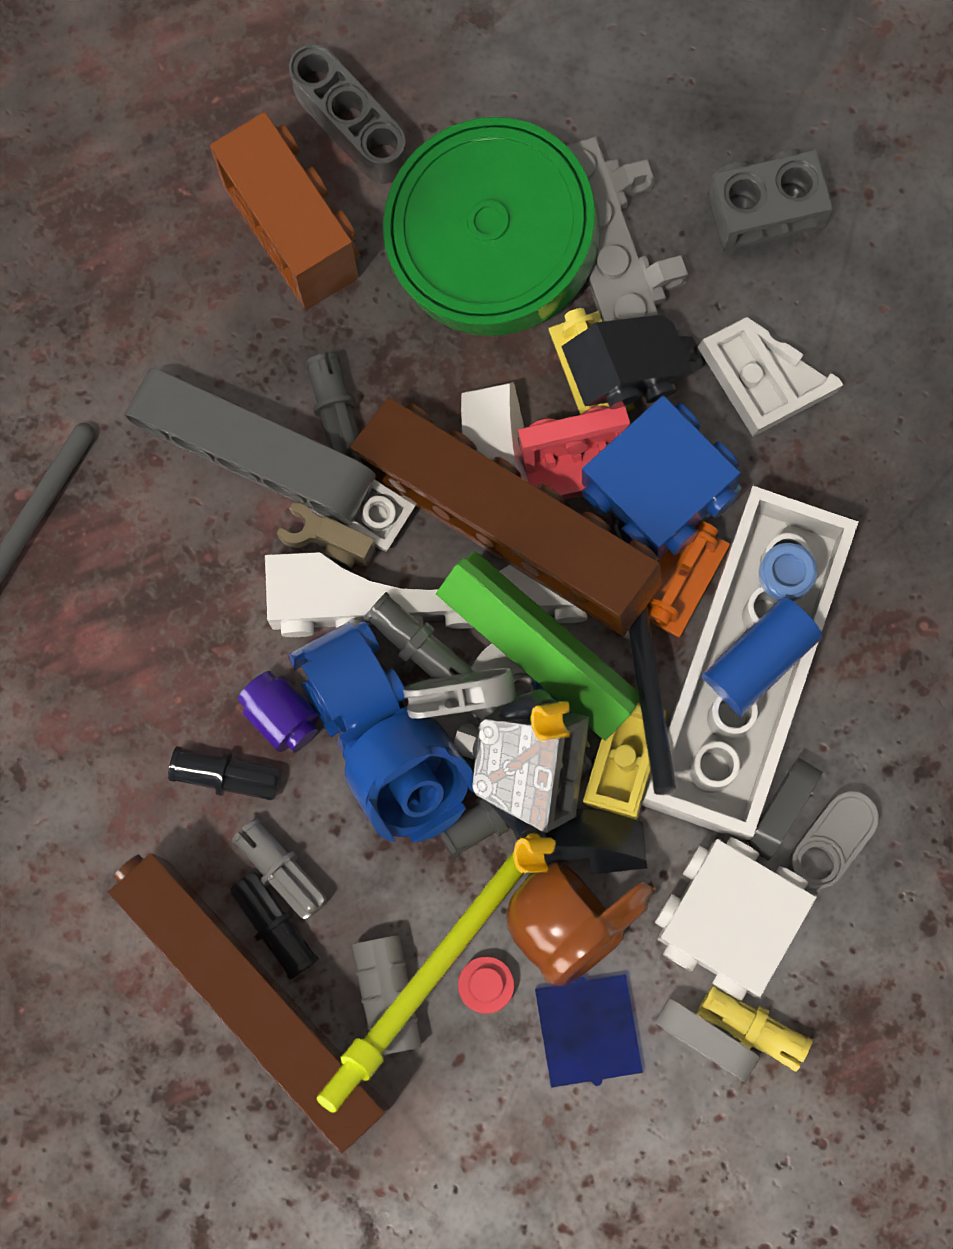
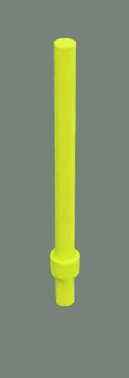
[317,851,524,1113]

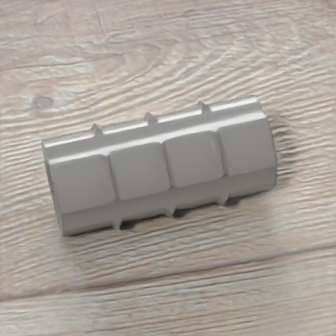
[352,935,422,1056]

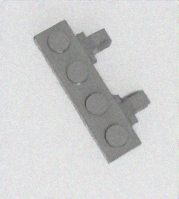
[567,137,688,322]

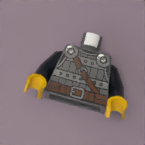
[454,689,589,873]

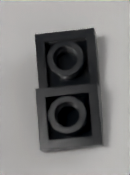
[544,809,647,874]

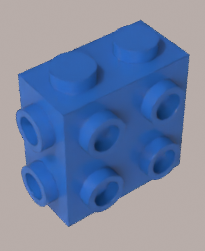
[581,395,741,560]

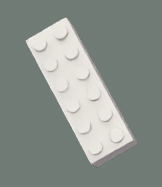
[642,486,858,842]

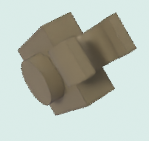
[277,503,377,570]

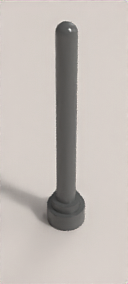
[0,423,95,585]

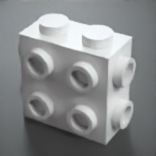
[655,837,817,1001]

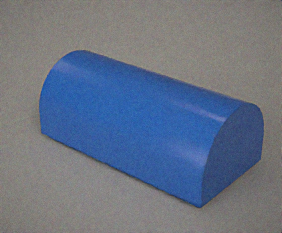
[701,597,823,717]

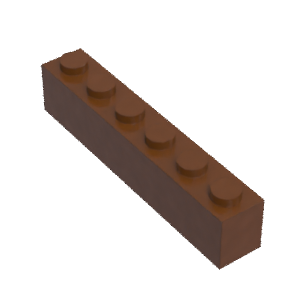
[350,397,662,636]

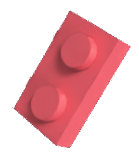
[518,406,630,500]

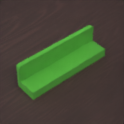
[436,550,640,741]

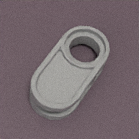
[403,668,517,718]
[789,791,879,891]

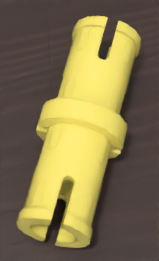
[696,984,813,1072]

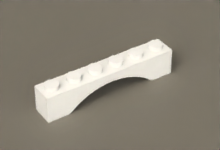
[265,552,587,637]

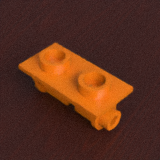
[647,521,730,638]

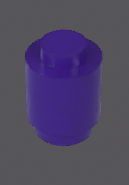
[238,671,319,752]

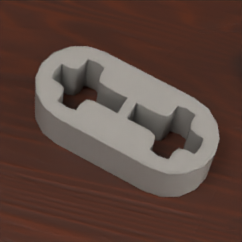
[654,998,760,1082]

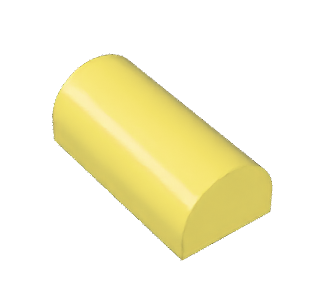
[583,703,669,820]

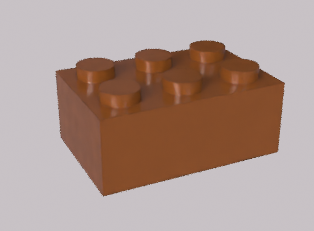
[209,111,360,311]

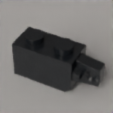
[561,314,705,409]

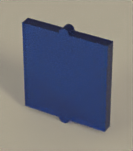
[535,974,643,1088]

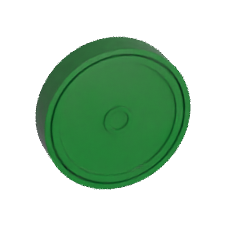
[383,117,600,336]

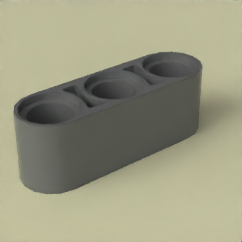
[289,44,407,184]

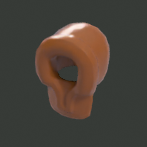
[506,861,656,987]

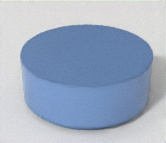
[759,543,817,601]

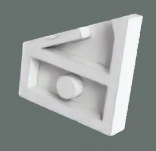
[698,317,843,437]

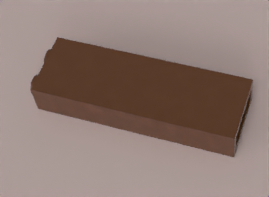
[107,853,391,1154]

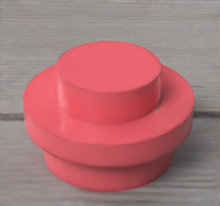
[458,957,514,1014]

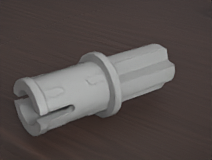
[231,818,327,920]

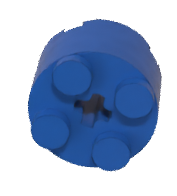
[289,621,406,751]
[343,707,473,843]

